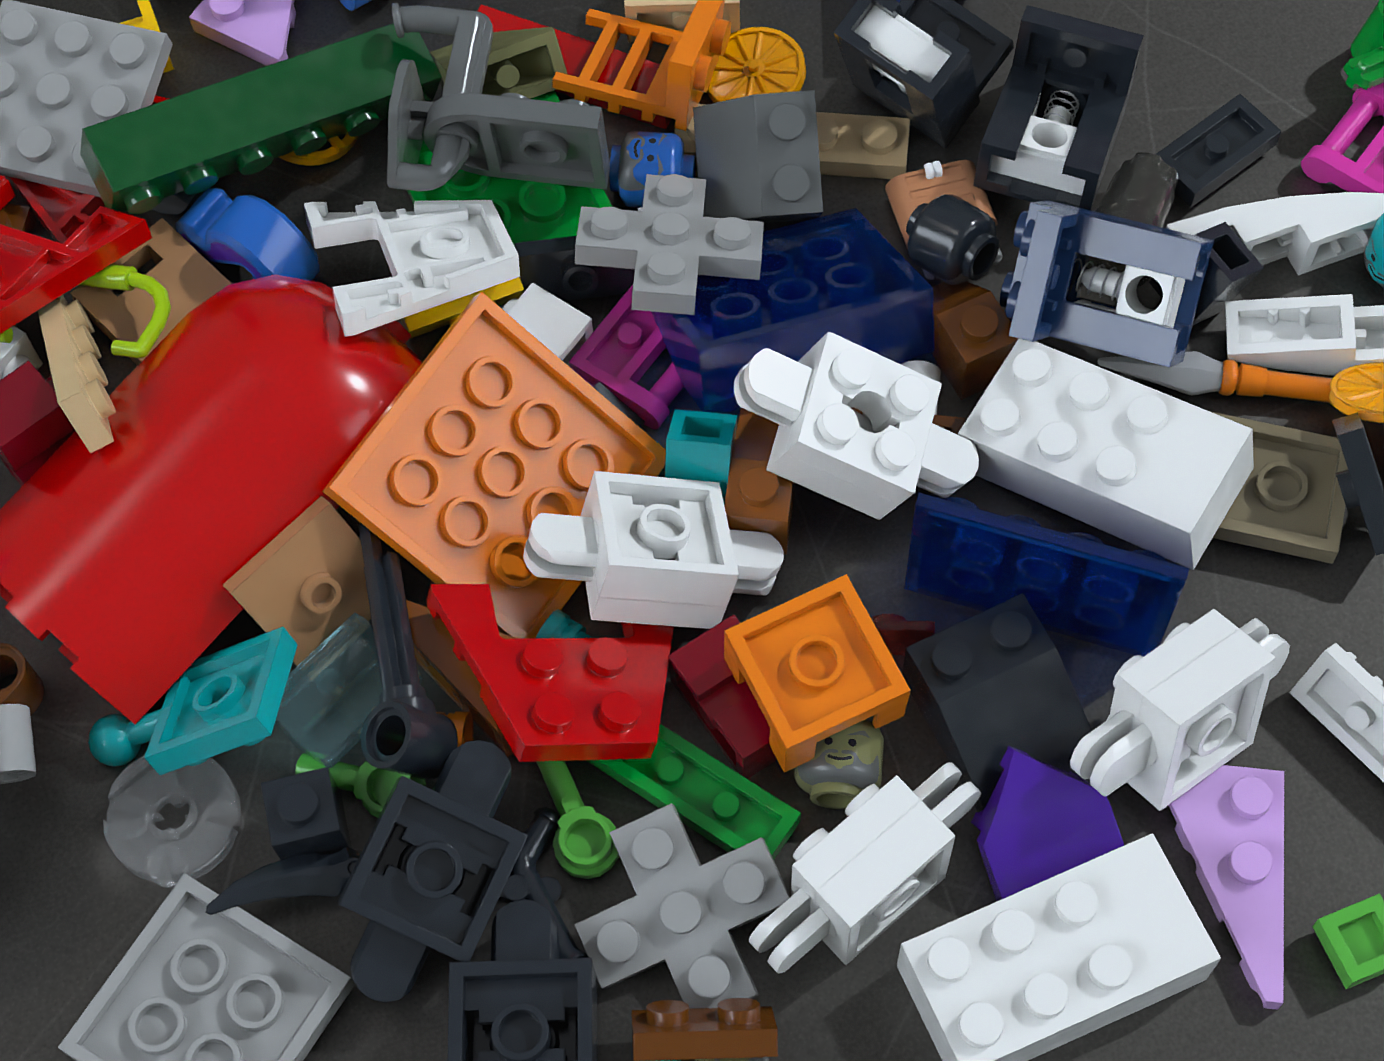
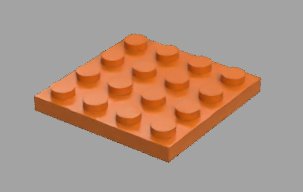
[323,292,666,638]

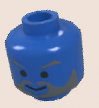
[609,131,696,208]

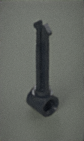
[349,513,458,780]

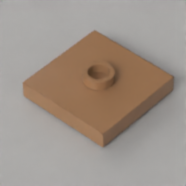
[223,496,371,677]

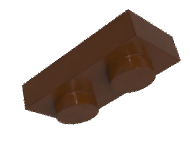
[631,998,778,1061]

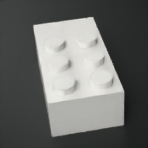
[958,339,1254,570]
[897,833,1221,1061]

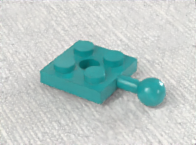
[88,627,298,775]

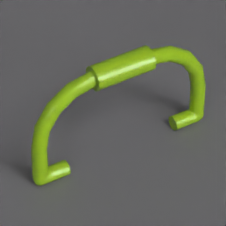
[0,264,171,358]

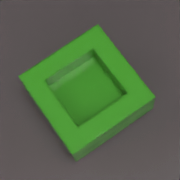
[1312,893,1384,989]

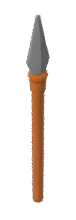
[1097,351,1332,403]

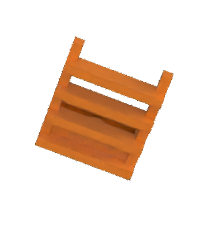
[552,0,731,131]

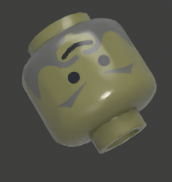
[794,719,884,809]

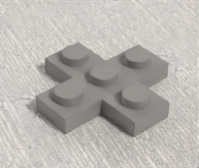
[575,174,764,315]
[574,804,790,1008]

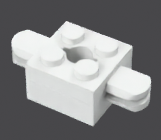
[734,331,979,520]
[523,471,784,629]
[1070,609,1290,811]
[749,762,981,974]

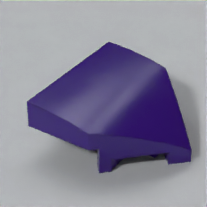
[971,746,1124,901]

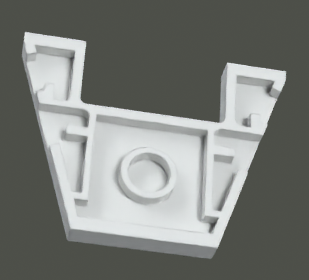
[304,200,520,337]

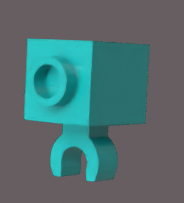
[665,409,737,505]

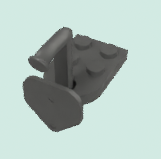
[387,3,610,191]

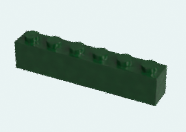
[80,23,442,215]

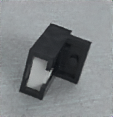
[833,0,1014,149]
[973,5,1144,211]

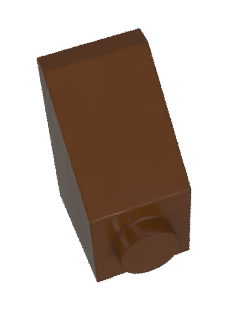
[902,281,1019,400]

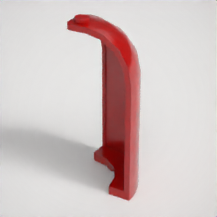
[0,275,422,725]

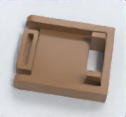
[70,218,232,366]

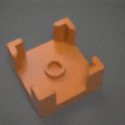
[724,574,911,773]

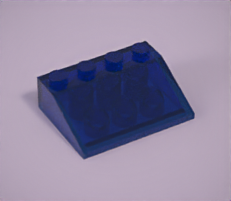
[651,208,934,413]
[904,493,1190,657]

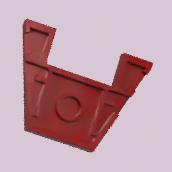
[426,584,674,762]

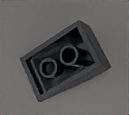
[902,593,1092,812]

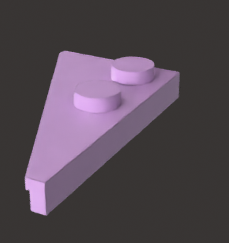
[189,0,296,66]
[1168,765,1284,1010]

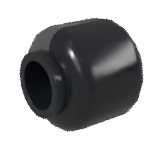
[906,194,1000,285]

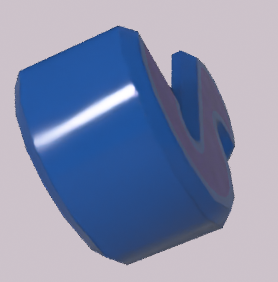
[175,188,320,281]

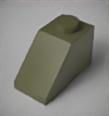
[430,27,567,99]

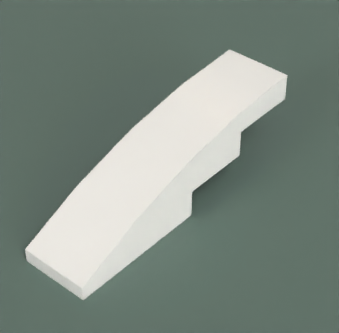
[1166,192,1384,275]
[1225,294,1384,376]

